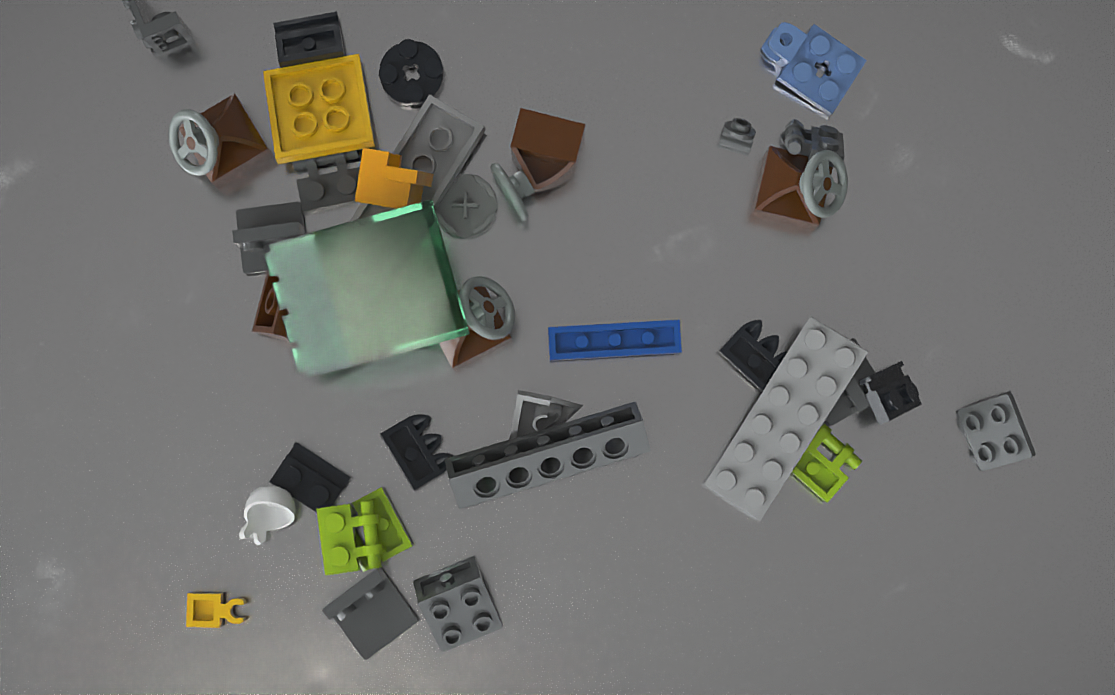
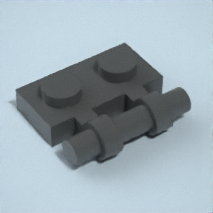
[785,119,845,168]
[292,150,360,213]

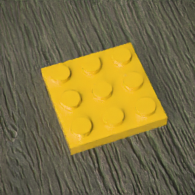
[263,54,375,164]

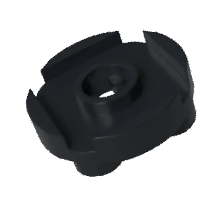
[378,39,444,107]

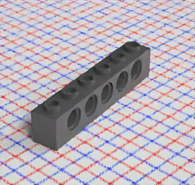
[444,401,651,509]

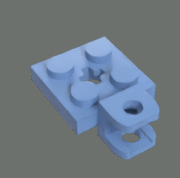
[761,22,867,116]

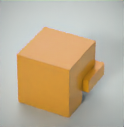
[355,148,434,212]

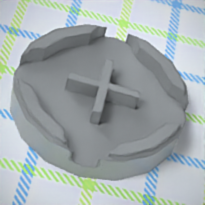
[434,174,498,239]

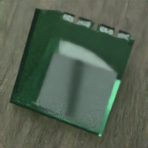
[264,199,470,377]

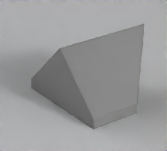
[510,390,583,439]

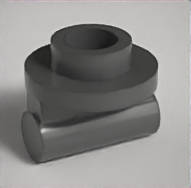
[718,118,756,153]

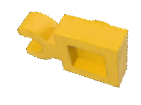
[186,592,246,628]

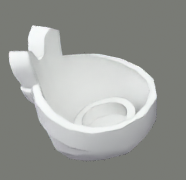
[239,485,296,545]

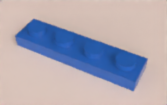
[548,320,682,361]

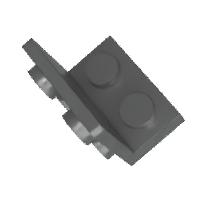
[122,0,195,56]
[413,556,502,652]
[321,568,418,660]

